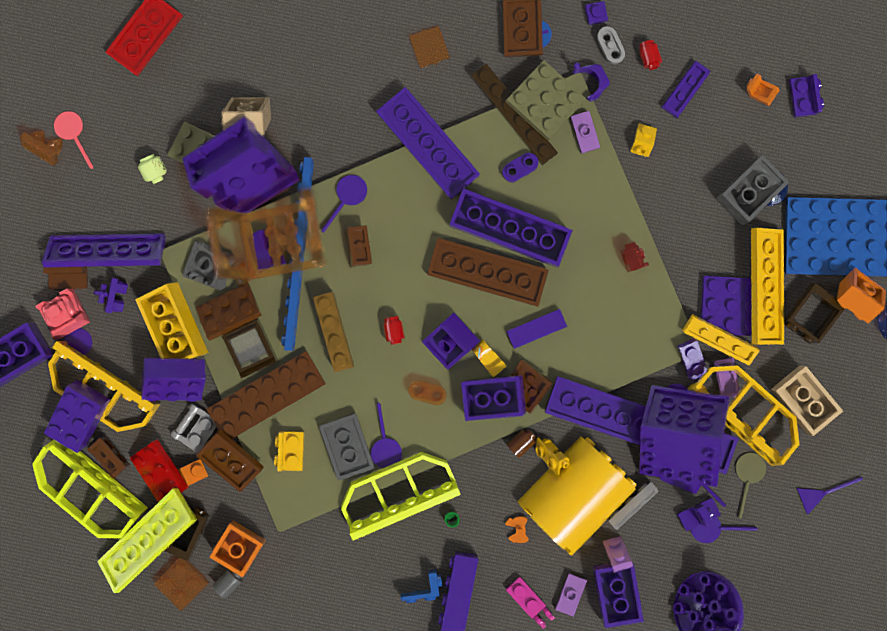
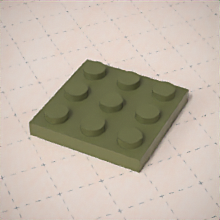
[506,60,586,141]

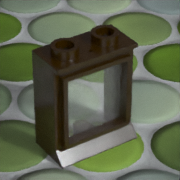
[222,320,279,379]

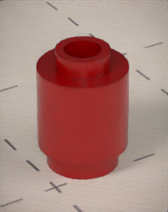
[639,40,663,70]
[383,316,405,345]

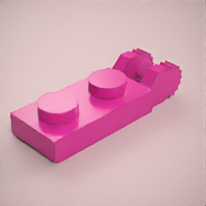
[506,576,555,629]

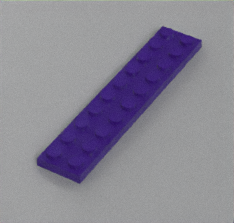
[544,376,739,474]

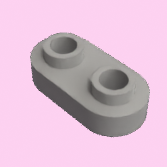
[597,27,625,65]

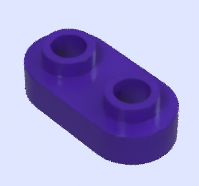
[502,153,538,183]

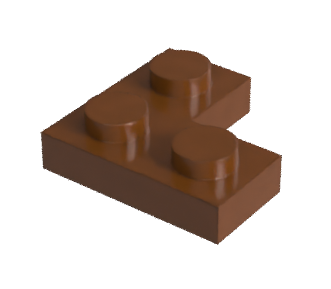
[511,359,554,414]

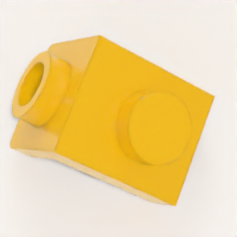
[631,123,657,157]

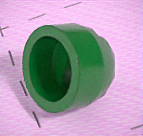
[444,512,460,528]

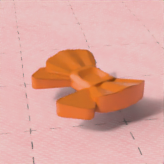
[505,516,529,543]

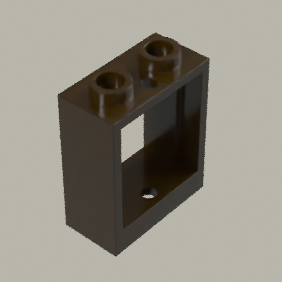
[784,283,845,344]
[164,502,210,561]

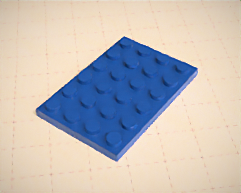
[784,197,887,277]

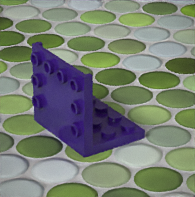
[639,385,730,487]

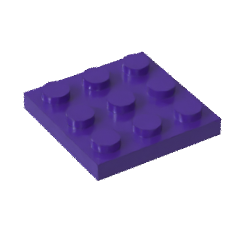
[701,276,752,336]

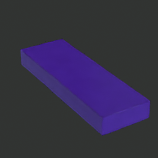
[661,60,711,119]
[506,309,567,349]

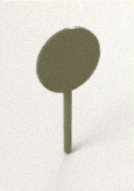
[735,453,766,519]

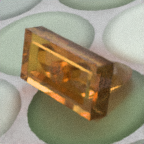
[20,130,63,166]

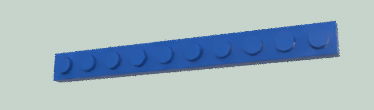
[282,157,314,351]

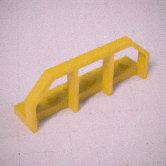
[48,341,161,432]
[687,366,799,466]

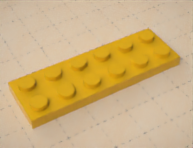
[751,228,784,345]

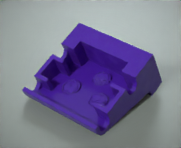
[182,116,300,218]

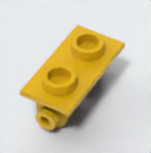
[535,437,570,475]

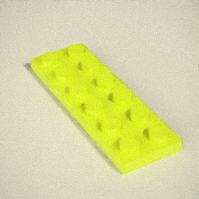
[97,488,196,593]

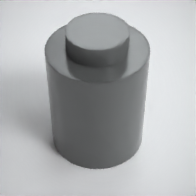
[213,569,243,599]

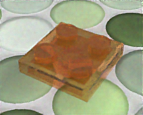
[154,558,209,611]

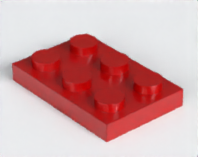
[130,439,189,503]

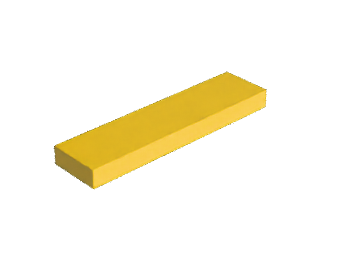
[682,314,760,365]

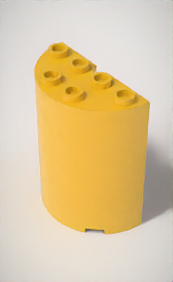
[517,436,637,556]

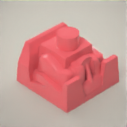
[35,288,90,340]

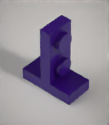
[677,498,721,532]

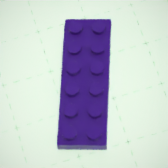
[376,87,480,200]
[42,233,166,267]

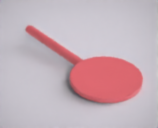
[54,111,93,169]

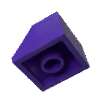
[422,313,480,370]

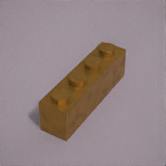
[313,292,355,372]

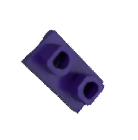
[93,278,128,313]

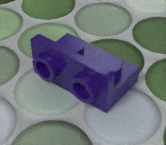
[789,74,824,118]

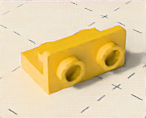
[274,431,304,471]

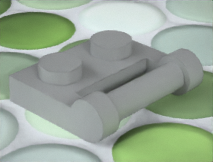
[170,403,217,453]

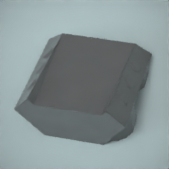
[183,241,235,291]

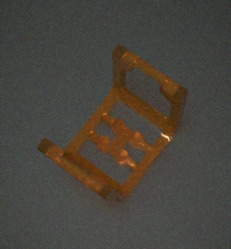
[205,188,327,280]

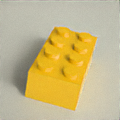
[135,282,209,359]

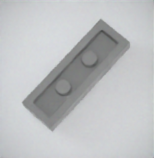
[609,482,659,530]

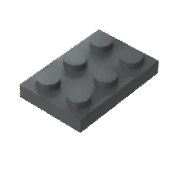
[319,413,375,481]

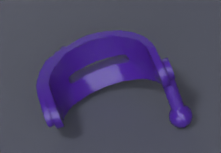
[573,62,610,102]

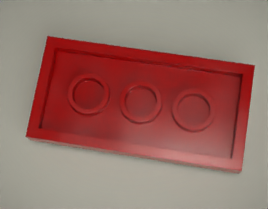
[105,0,183,77]

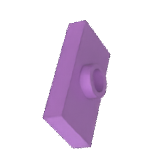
[570,111,600,154]
[713,358,740,397]
[555,573,587,617]

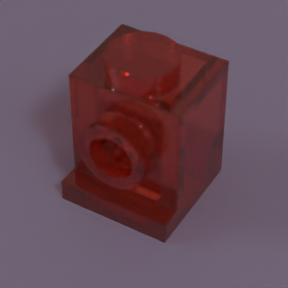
[621,242,649,272]

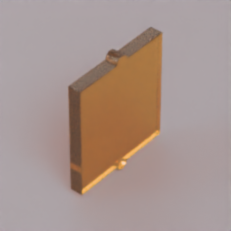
[409,26,450,68]

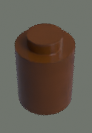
[506,429,536,459]

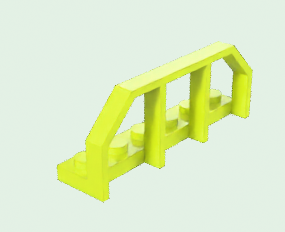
[32,439,148,538]
[341,452,461,540]

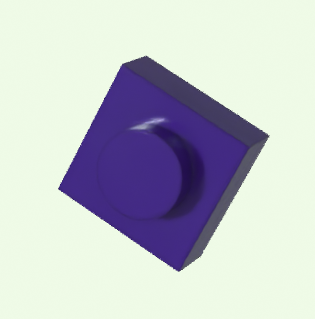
[585,1,608,25]

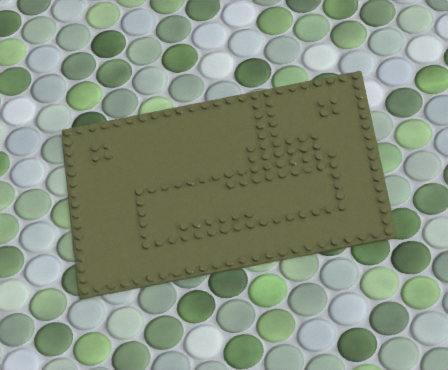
[162,73,694,532]

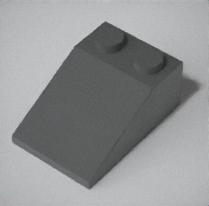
[716,155,790,225]

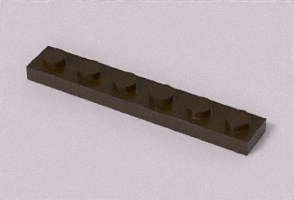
[471,63,558,166]

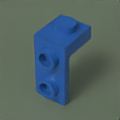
[400,569,442,603]

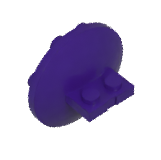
[673,571,744,631]

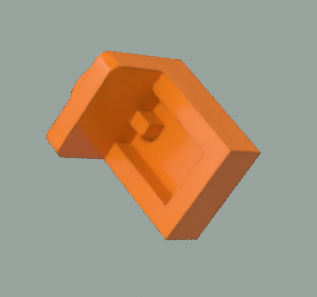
[747,74,780,106]
[178,459,208,486]

